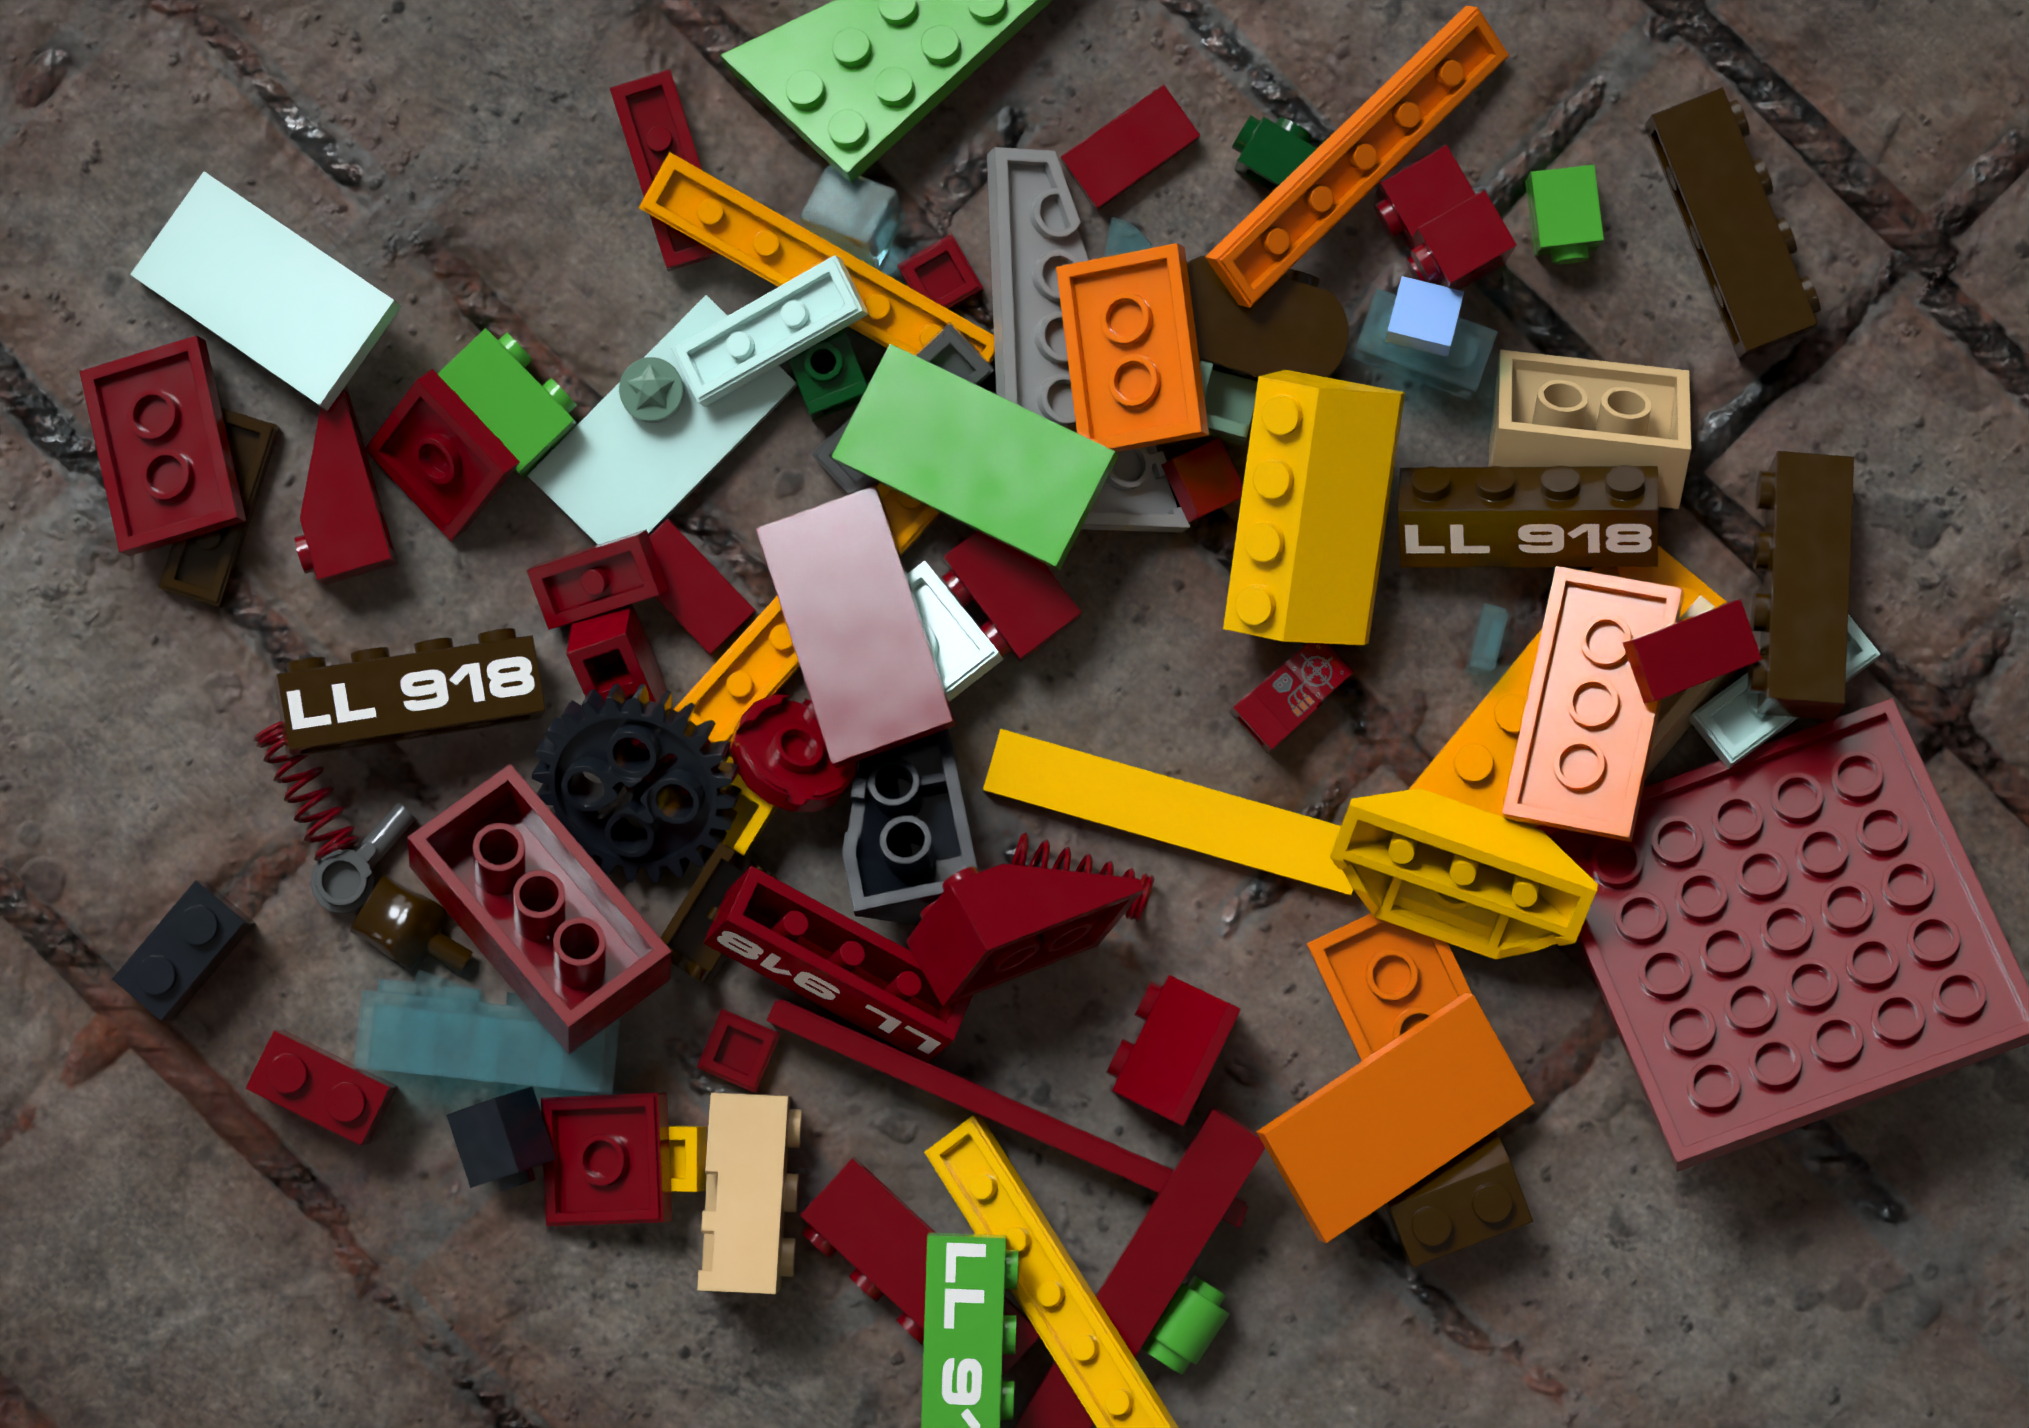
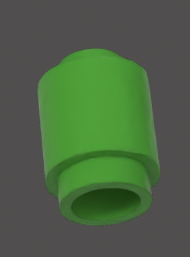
[1141,1275,1230,1375]

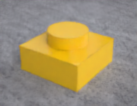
[668,1125,707,1192]

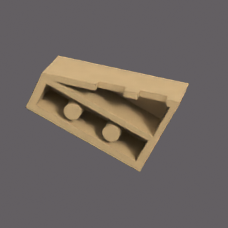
[697,1092,802,1294]

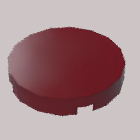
[730,694,857,812]

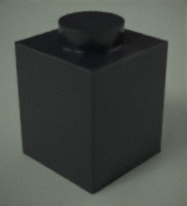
[446,1086,556,1192]

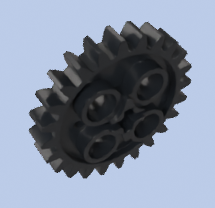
[531,684,742,883]

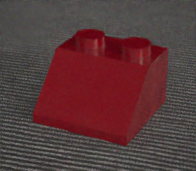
[1106,975,1241,1126]

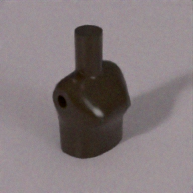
[350,874,473,973]

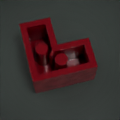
[1374,145,1517,290]

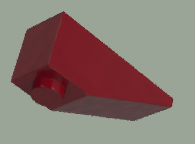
[294,384,399,585]
[566,604,690,796]

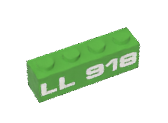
[921,1233,1019,1428]

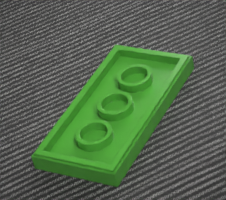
[831,344,1118,571]

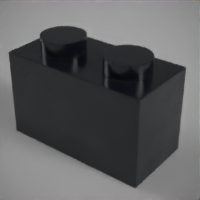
[112,880,255,1021]

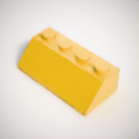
[1223,370,1405,645]

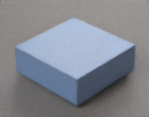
[1385,276,1464,357]

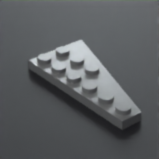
[987,147,1190,533]

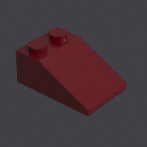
[906,864,1145,1007]

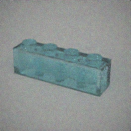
[354,979,621,1094]

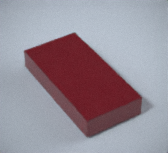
[1060,84,1200,211]
[649,519,757,655]
[1622,599,1762,704]

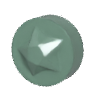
[619,357,684,423]

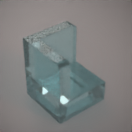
[800,165,905,269]

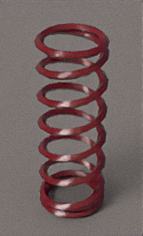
[253,721,360,861]
[1011,832,1155,922]

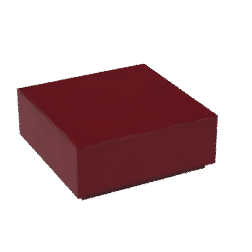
[897,233,984,310]
[1161,438,1243,523]
[696,1008,781,1093]

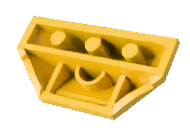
[1330,788,1598,960]

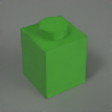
[1525,164,1604,264]

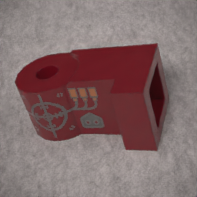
[1229,643,1354,754]

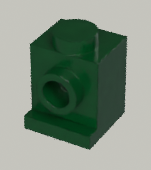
[1232,115,1327,192]
[788,328,868,422]

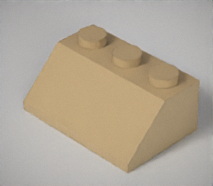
[1489,350,1691,509]

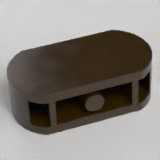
[1187,255,1349,381]

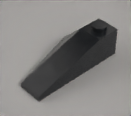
[842,728,978,925]

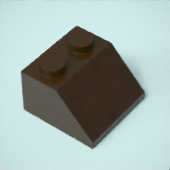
[1384,1130,1534,1268]

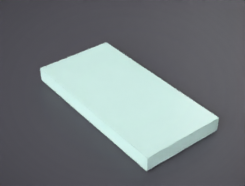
[130,172,402,411]
[527,295,798,545]

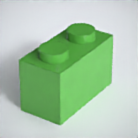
[438,328,578,479]

